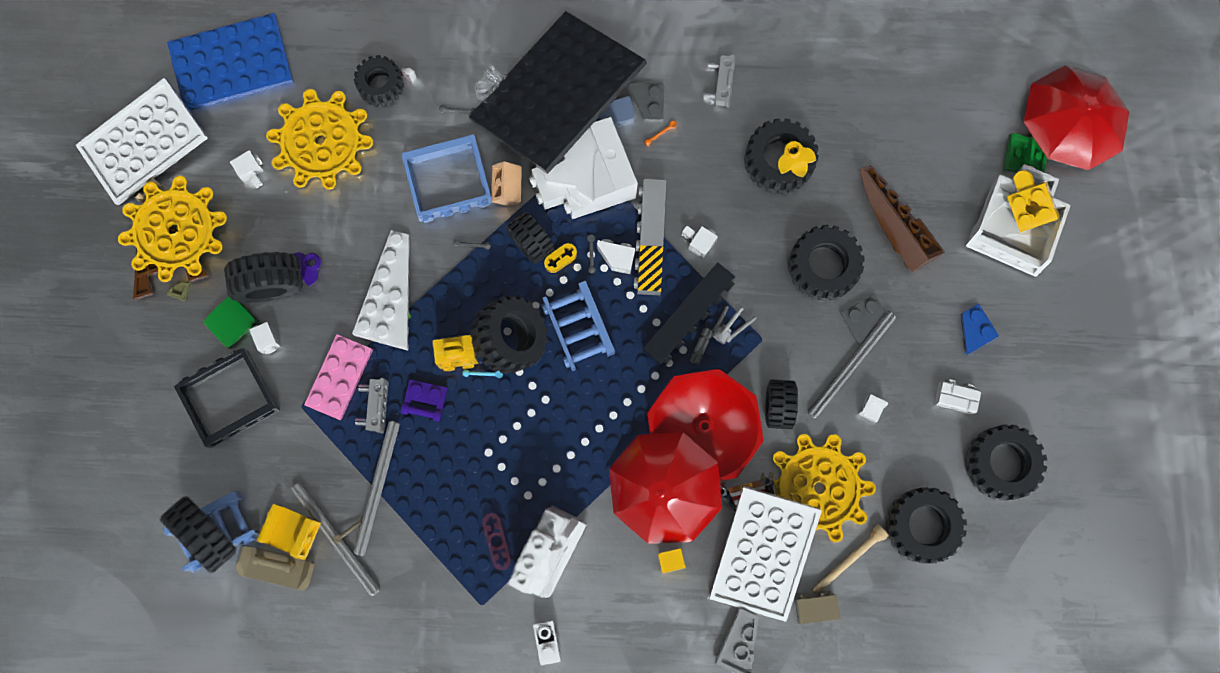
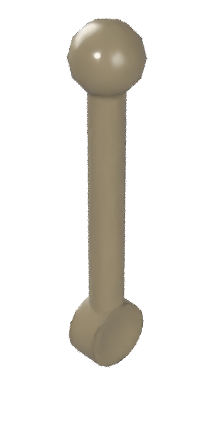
[333,515,364,543]

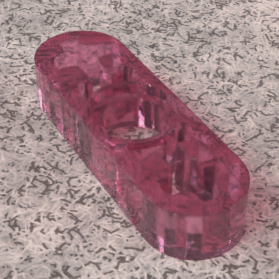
[482,513,511,570]

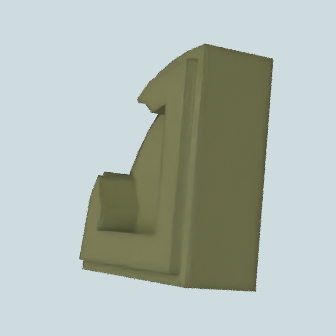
[166,282,192,301]

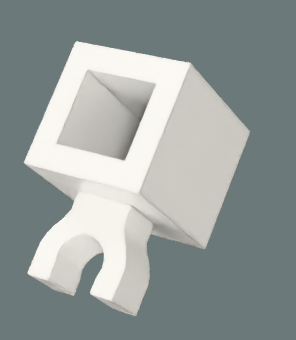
[230,150,263,189]
[682,226,718,259]

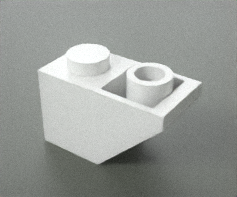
[597,239,635,274]
[533,621,561,665]

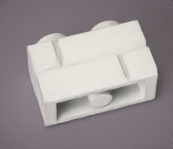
[934,379,981,415]

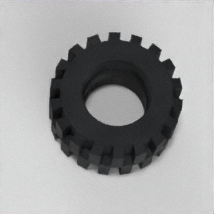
[354,55,404,107]
[506,212,554,264]
[765,379,798,429]

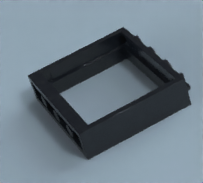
[174,348,280,448]

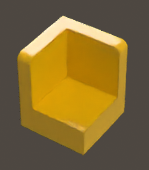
[658,548,686,573]

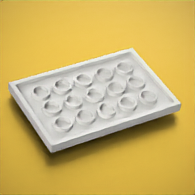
[76,78,208,205]
[710,486,822,621]

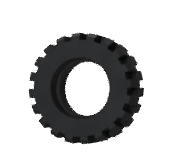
[744,118,819,194]
[788,225,865,301]
[224,252,303,303]
[471,295,548,374]
[965,424,1047,501]
[886,487,967,564]
[160,497,237,573]

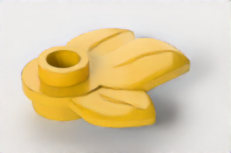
[778,141,816,177]

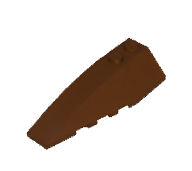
[860,165,945,272]

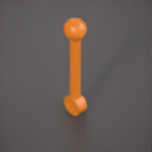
[644,120,677,146]

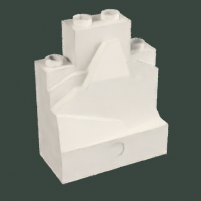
[529,117,638,219]
[966,164,1071,277]
[509,506,588,598]

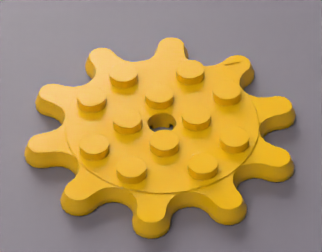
[266,89,373,190]
[118,176,227,282]
[773,434,876,542]

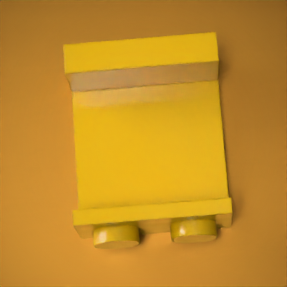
[257,504,321,560]

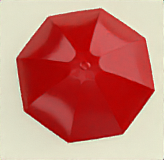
[1024,65,1129,170]
[647,369,764,481]
[610,432,722,544]

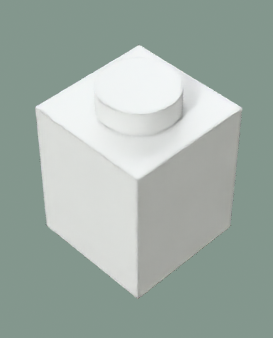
[249,322,280,354]

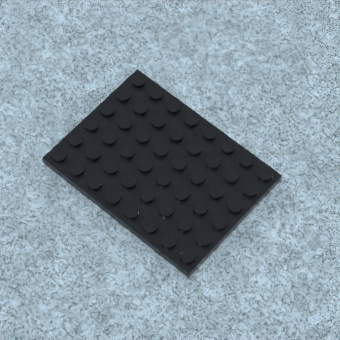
[469,11,647,174]

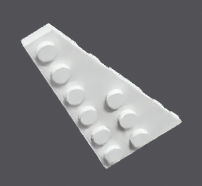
[352,230,410,351]

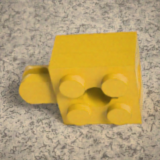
[1007,170,1060,232]
[433,335,479,371]

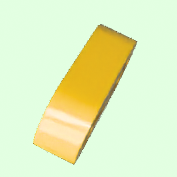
[544,243,577,273]

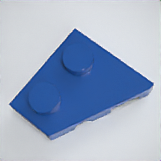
[961,304,999,355]

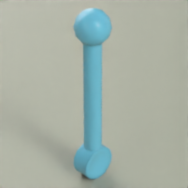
[462,369,503,378]

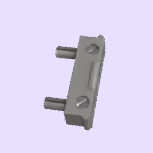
[704,54,735,108]
[355,378,389,434]

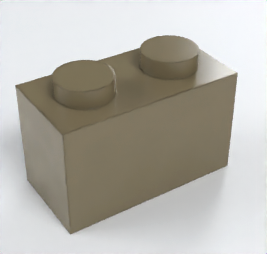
[795,591,840,624]

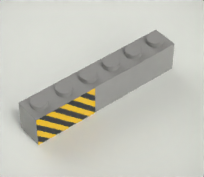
[634,179,666,295]

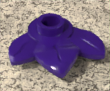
[293,252,322,286]

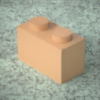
[491,162,522,206]

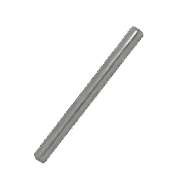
[808,311,896,418]
[354,421,400,556]
[291,483,380,596]

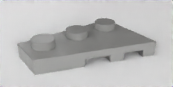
[714,608,758,673]

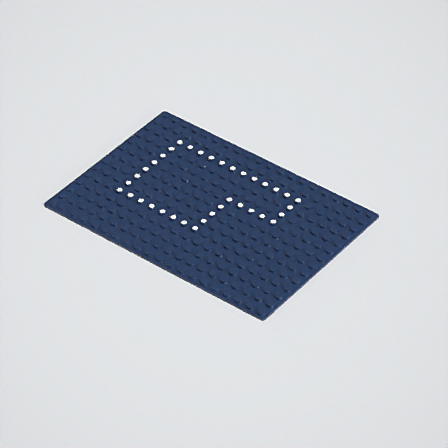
[301,192,762,605]

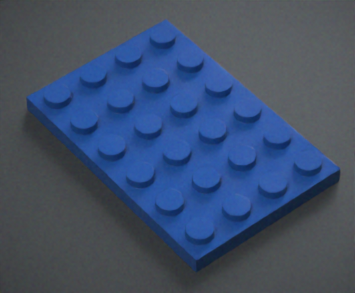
[167,13,294,111]

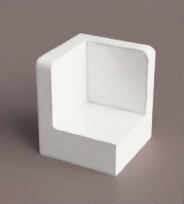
[859,394,888,423]

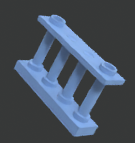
[541,281,615,371]
[163,491,259,573]

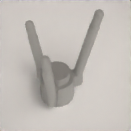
[712,306,757,344]

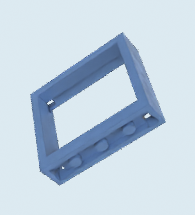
[401,134,493,222]

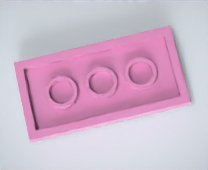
[304,334,373,420]

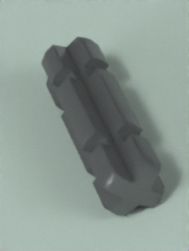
[690,328,713,365]

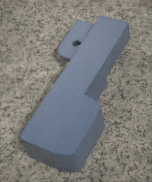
[595,96,635,128]

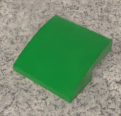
[1004,133,1047,173]
[203,296,258,349]

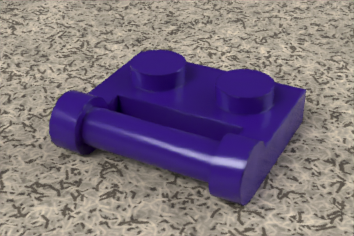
[401,379,448,422]

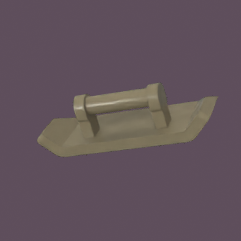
[235,545,315,591]

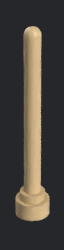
[812,524,889,594]

